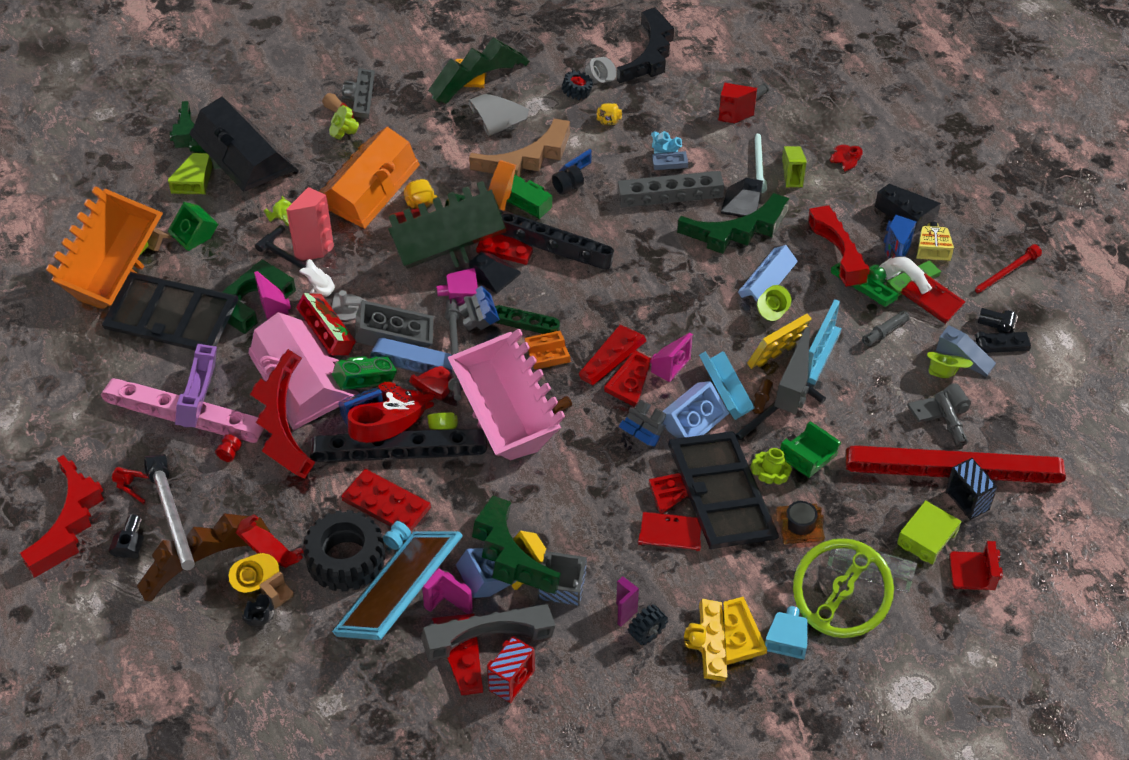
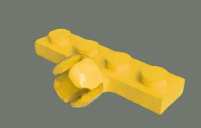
[684,599,727,681]

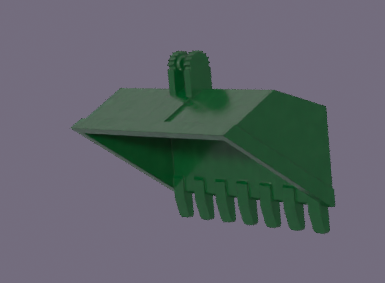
[388,181,507,269]

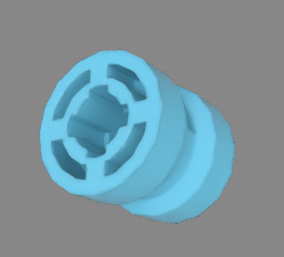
[383,521,411,550]

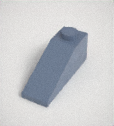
[936,325,996,377]

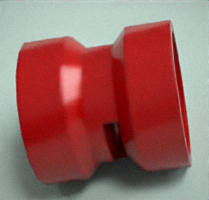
[215,434,242,462]

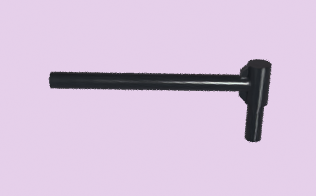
[255,225,333,281]
[735,382,826,441]

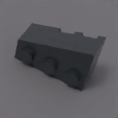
[875,184,941,234]

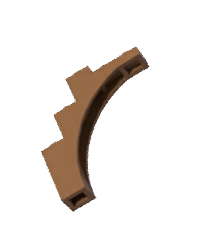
[469,119,570,177]

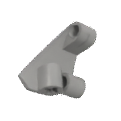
[468,94,529,136]

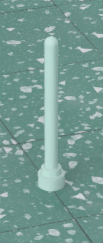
[754,133,767,193]

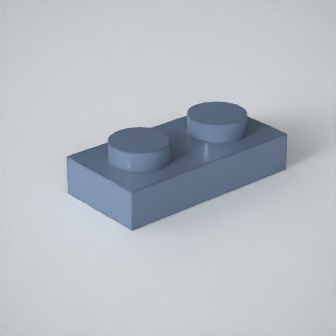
[652,151,688,170]

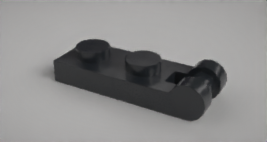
[975,331,1031,353]

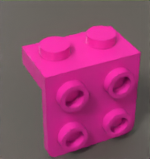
[422,568,473,614]

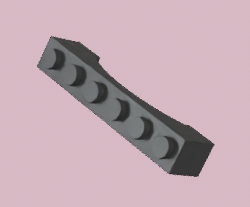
[421,604,555,661]

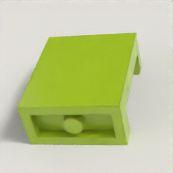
[897,500,962,565]

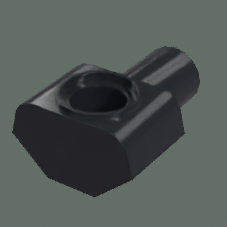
[109,514,144,559]

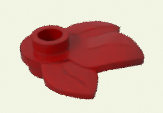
[830,145,863,172]

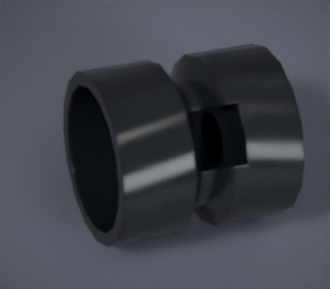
[552,165,584,195]

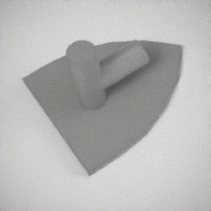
[332,290,366,321]

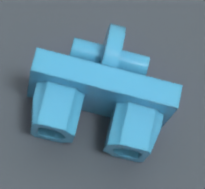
[651,131,682,153]

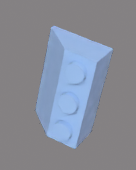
[663,381,729,438]

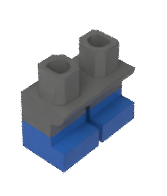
[458,285,500,331]
[619,399,666,446]

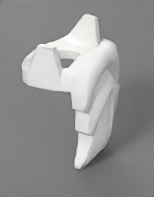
[299,259,335,297]

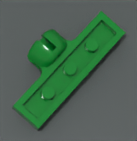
[831,262,898,307]

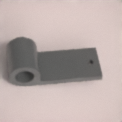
[907,383,971,422]

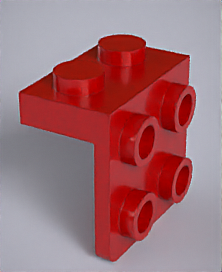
[949,541,1003,590]

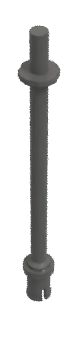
[445,299,463,401]

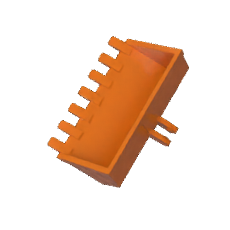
[318,126,420,229]
[46,186,163,309]

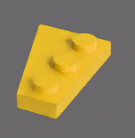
[723,596,767,665]

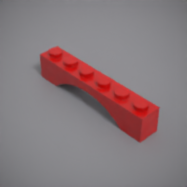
[808,205,870,287]

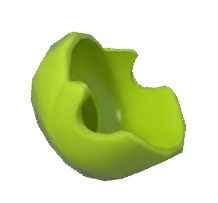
[427,412,458,430]

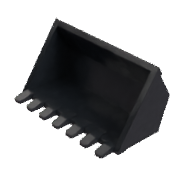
[189,96,299,192]

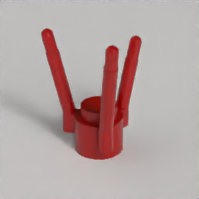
[112,467,149,503]

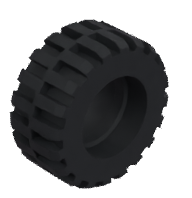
[303,510,385,592]

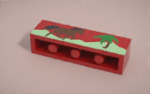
[296,293,356,356]

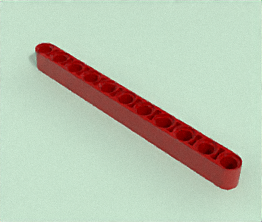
[845,446,1066,484]

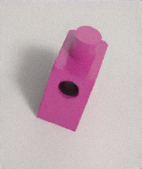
[436,268,478,306]

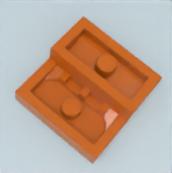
[524,331,571,370]

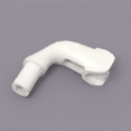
[879,257,932,294]

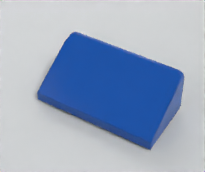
[559,149,592,171]

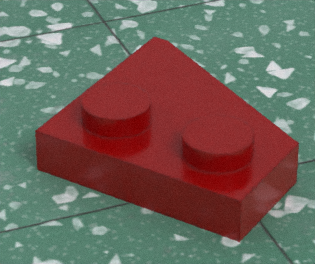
[649,473,688,514]

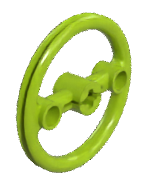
[793,538,894,638]

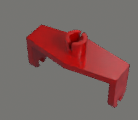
[236,514,304,568]

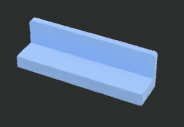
[738,245,797,302]

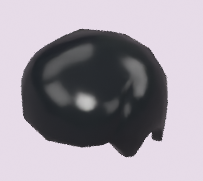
[242,594,274,627]

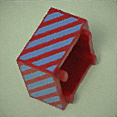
[487,636,535,704]

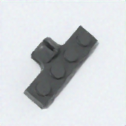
[342,68,375,119]

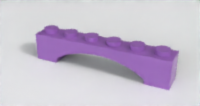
[175,344,217,427]

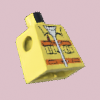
[916,222,954,261]

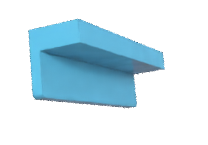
[699,351,755,420]

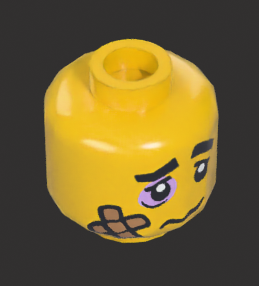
[597,103,622,125]

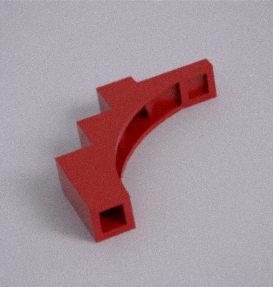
[250,349,316,479]
[20,455,104,578]

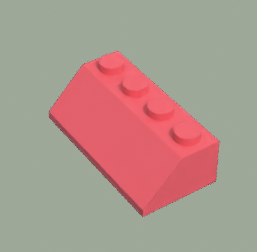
[286,187,334,261]

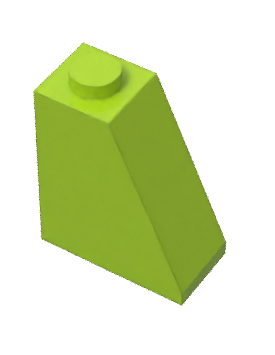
[782,146,807,187]
[168,153,212,194]

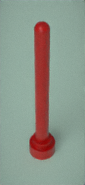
[975,244,1042,293]

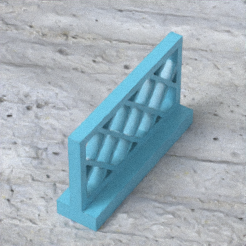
[807,299,841,385]

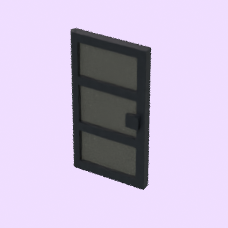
[102,272,238,350]
[668,431,779,549]

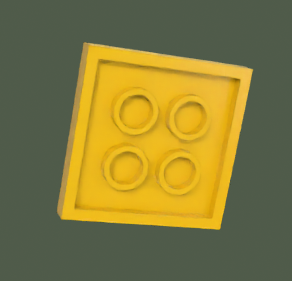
[747,313,812,369]

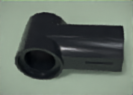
[978,308,1018,333]

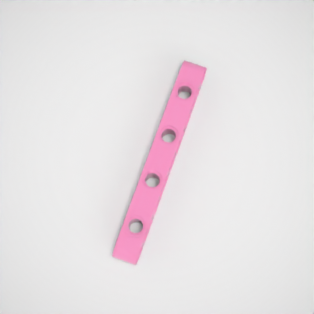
[101,378,264,443]

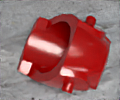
[409,366,452,401]

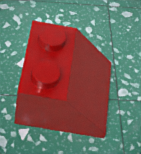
[718,82,757,124]

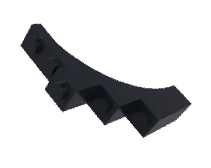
[617,7,674,83]

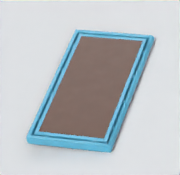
[332,531,463,640]

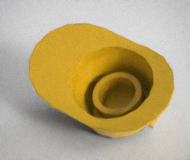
[228,553,279,593]

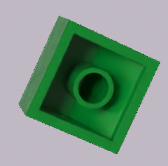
[167,202,219,251]

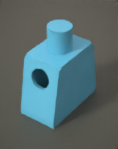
[765,606,807,660]

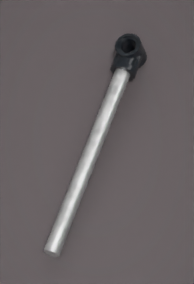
[144,454,195,570]

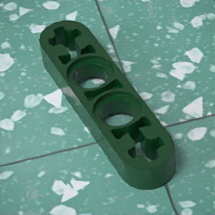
[495,305,560,334]

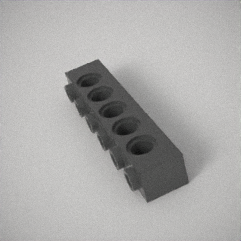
[617,171,724,208]

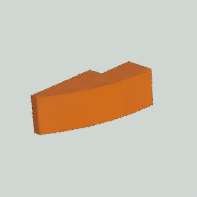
[488,160,516,211]

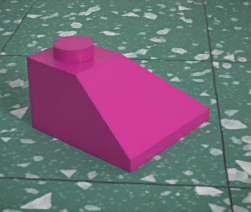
[254,271,291,320]
[650,333,693,382]

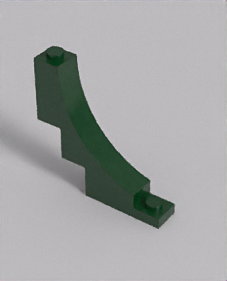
[428,37,530,104]

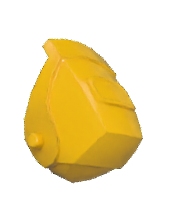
[403,179,437,209]

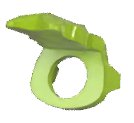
[264,196,292,226]

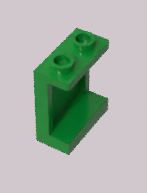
[780,421,841,478]

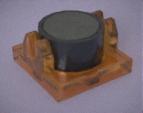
[776,501,825,544]

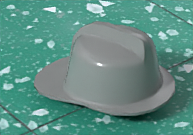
[585,57,616,84]

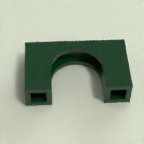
[210,259,296,334]

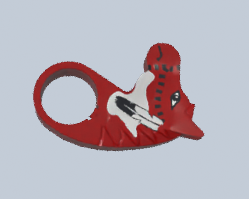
[348,382,434,443]

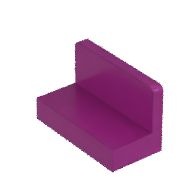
[616,576,639,627]

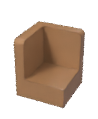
[259,572,294,610]

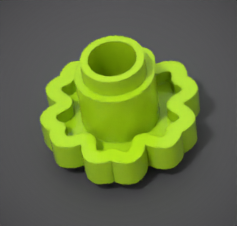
[329,105,359,139]
[750,448,792,485]

